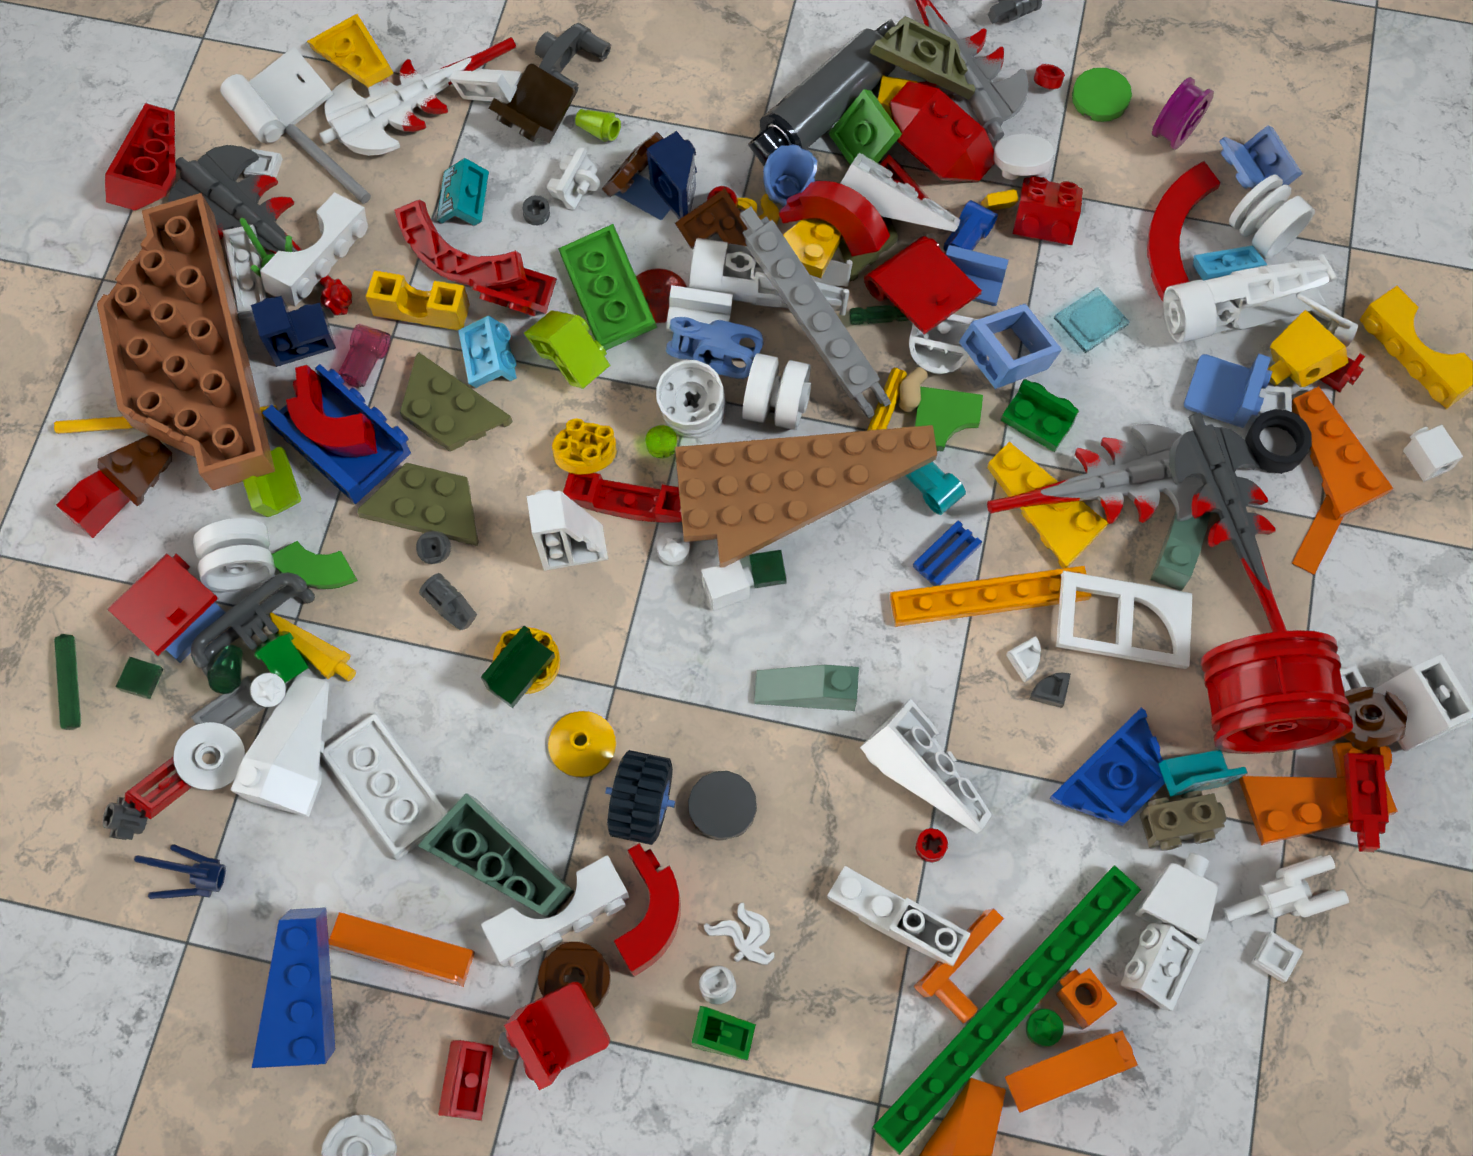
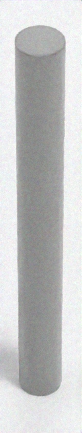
[285,124,371,204]

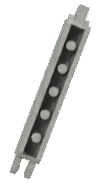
[740,206,891,418]

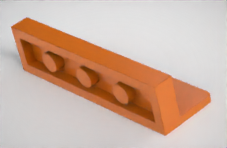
[328,912,475,987]

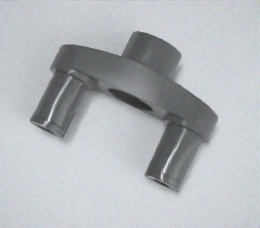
[535,23,611,94]

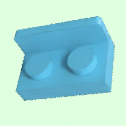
[1193,246,1267,281]
[458,315,517,388]

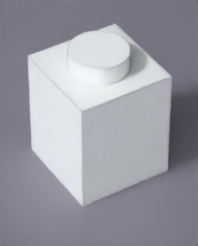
[1403,425,1463,482]
[701,560,754,611]

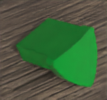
[254,631,309,683]

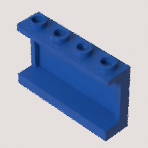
[262,364,411,505]

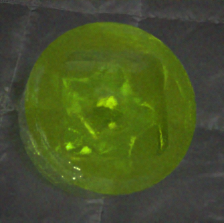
[645,425,678,459]

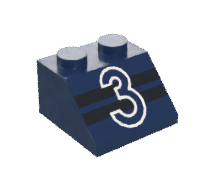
[647,131,697,219]

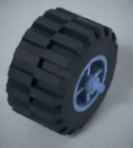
[605,750,675,845]

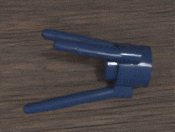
[134,844,226,899]

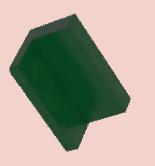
[481,625,555,708]

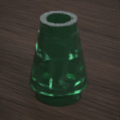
[207,645,243,694]

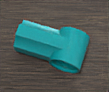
[905,462,966,515]

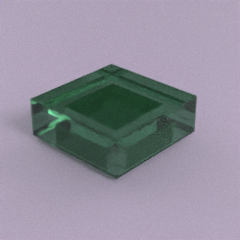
[749,550,787,589]
[116,657,164,700]

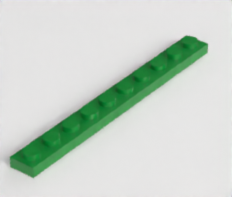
[872,865,1141,1155]

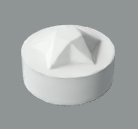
[657,532,690,566]
[250,673,286,707]
[699,966,737,1005]

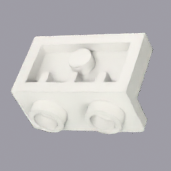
[1121,923,1202,1011]

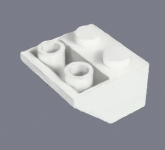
[1373,654,1473,753]

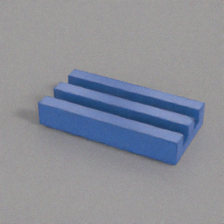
[913,520,982,586]

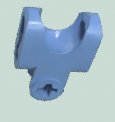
[666,317,764,379]

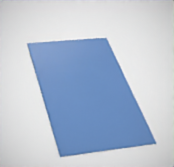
[615,173,670,221]

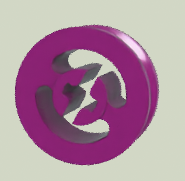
[1152,77,1214,150]

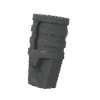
[987,0,1042,24]
[419,573,477,631]

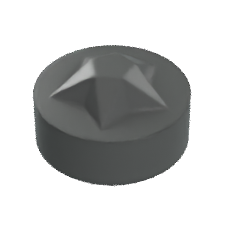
[416,531,451,564]

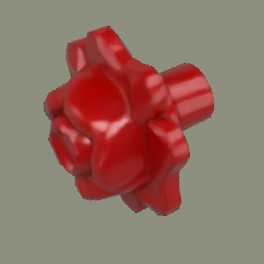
[320,279,352,316]

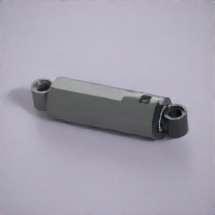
[748,19,896,166]

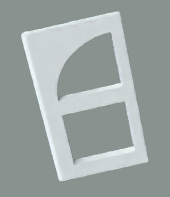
[1056,571,1193,669]

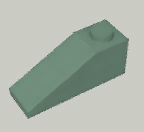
[1150,511,1211,591]
[754,664,859,711]

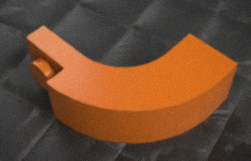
[1005,1030,1138,1113]

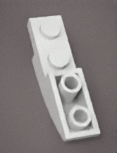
[827,866,971,966]

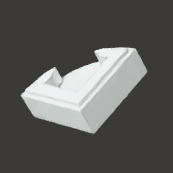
[1006,636,1041,683]

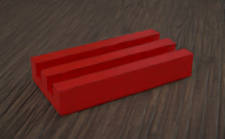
[124,757,192,820]

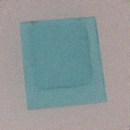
[1054,287,1130,354]

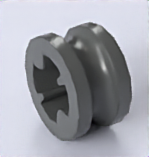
[522,195,550,226]

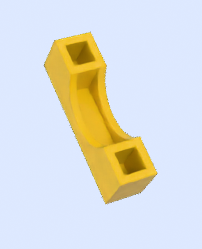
[1359,286,1473,409]

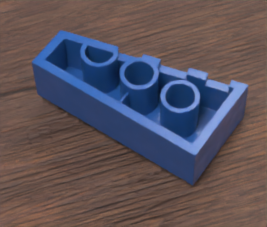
[252,907,336,1068]

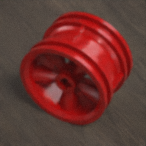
[1201,630,1353,754]

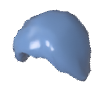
[763,144,817,207]

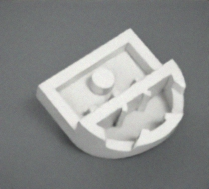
[909,314,978,374]

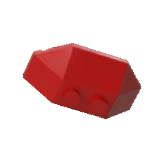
[889,81,995,182]

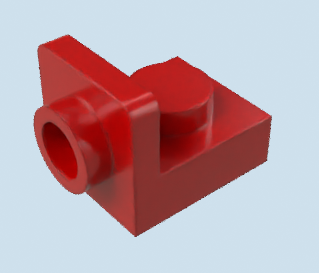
[1319,353,1365,392]

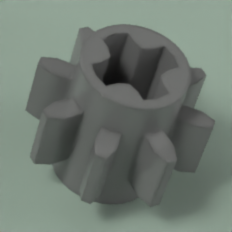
[103,797,148,840]

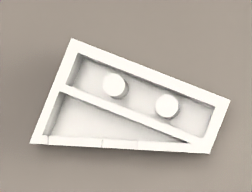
[527,490,608,571]

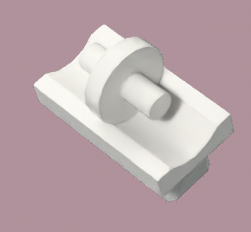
[547,147,600,210]

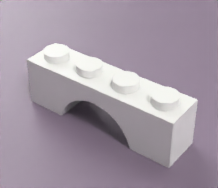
[260,192,368,306]
[481,855,630,968]

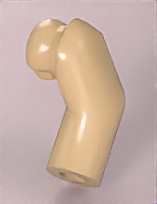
[899,367,928,412]

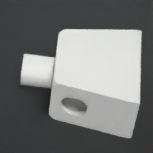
[1134,853,1218,945]

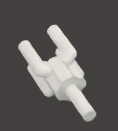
[1223,855,1349,922]

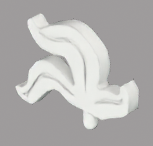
[704,903,774,965]

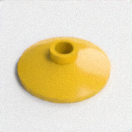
[548,711,616,778]

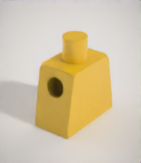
[1267,310,1348,387]

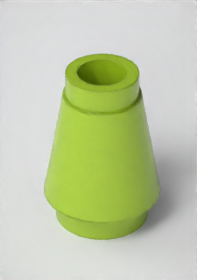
[575,109,621,142]

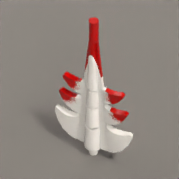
[319,37,516,156]

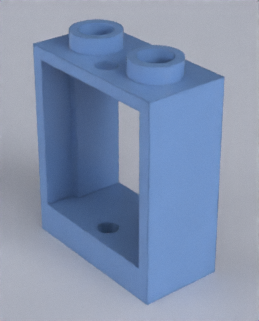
[959,303,1062,389]

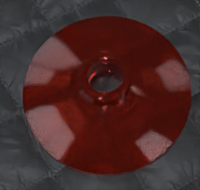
[636,268,687,323]

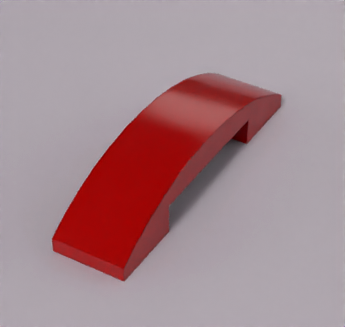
[563,472,682,523]

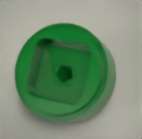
[1026,1009,1064,1047]

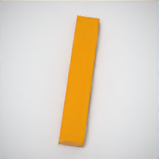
[890,566,1092,627]

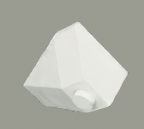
[840,153,960,232]
[231,675,329,816]
[860,699,992,834]

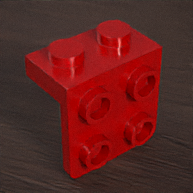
[1012,176,1083,245]
[472,268,557,317]
[504,982,610,1091]

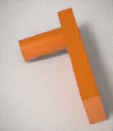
[914,908,1004,1024]

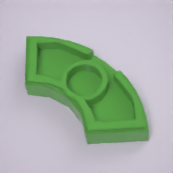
[272,541,358,589]

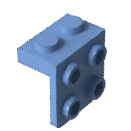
[1219,125,1303,189]
[1184,354,1272,428]

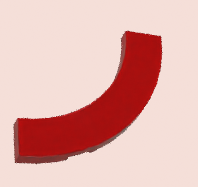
[1147,161,1221,301]
[394,199,527,289]

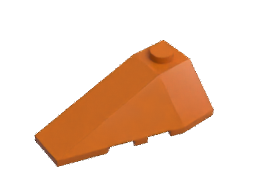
[919,1078,1006,1156]

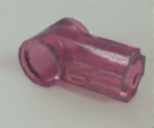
[338,324,391,388]

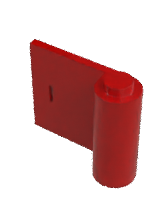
[864,236,982,334]
[107,553,218,656]

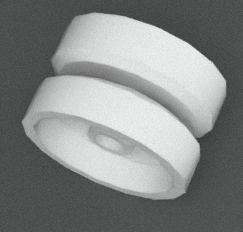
[193,518,275,592]

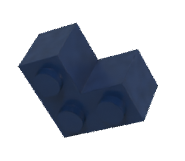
[251,296,336,367]

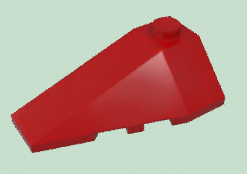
[105,103,176,211]

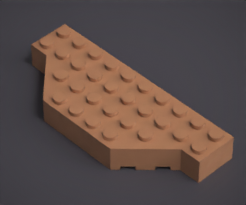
[97,193,275,490]

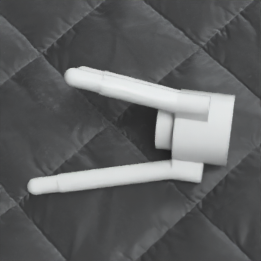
[1296,292,1358,347]

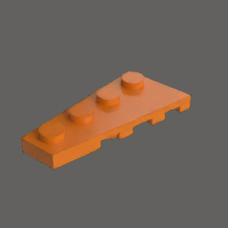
[1292,386,1393,520]
[1239,776,1398,845]

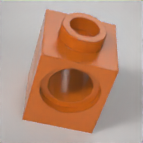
[1056,968,1117,1030]

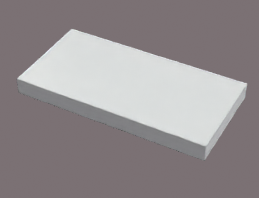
[321,711,449,860]

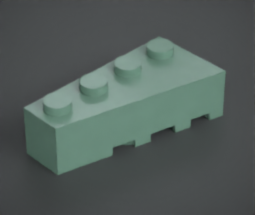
[418,793,575,918]

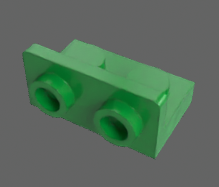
[1000,379,1079,452]

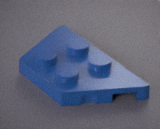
[1050,707,1165,826]

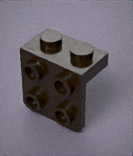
[489,64,576,144]

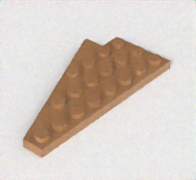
[675,425,937,568]

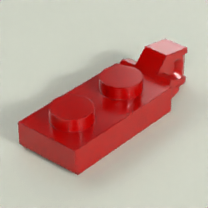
[1344,752,1389,853]

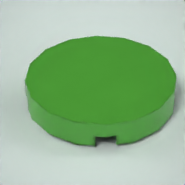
[1072,68,1132,122]

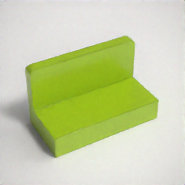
[243,447,301,517]

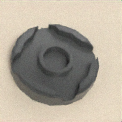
[688,771,757,841]

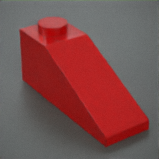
[56,470,130,538]

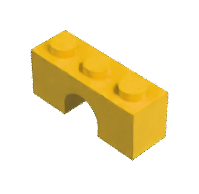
[366,270,470,330]

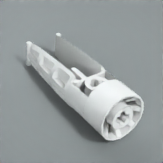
[689,238,853,316]
[1163,254,1337,343]

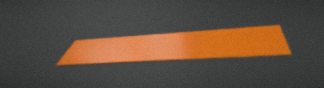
[1292,495,1344,575]

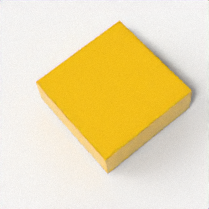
[981,189,1019,211]

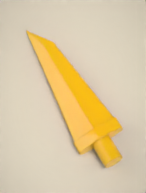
[270,612,356,681]

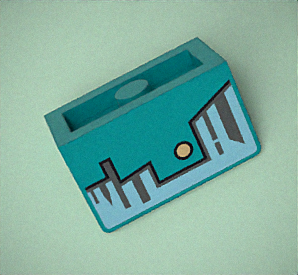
[436,158,489,226]
[1158,750,1248,797]

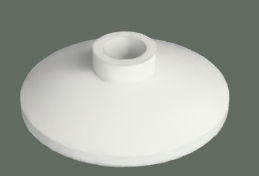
[173,722,245,791]

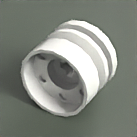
[1229,174,1315,258]
[656,360,726,438]

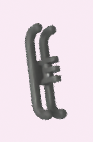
[191,572,315,678]

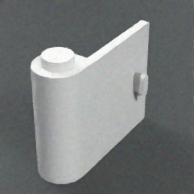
[220,47,334,143]

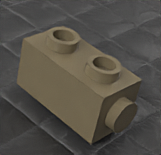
[1139,791,1226,851]

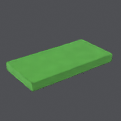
[558,224,658,350]

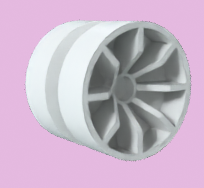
[742,353,811,430]

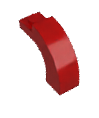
[778,181,890,257]
[286,365,377,457]
[614,843,681,977]

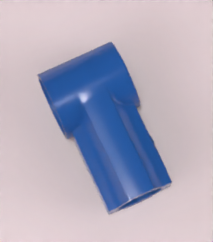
[943,200,998,252]

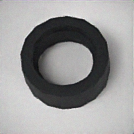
[1245,409,1312,474]

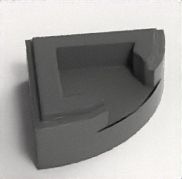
[1029,672,1071,708]

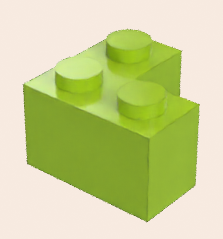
[524,310,611,389]

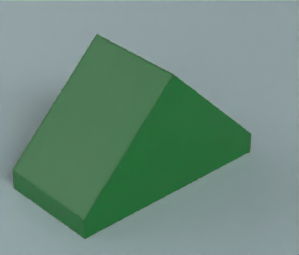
[691,1006,756,1061]

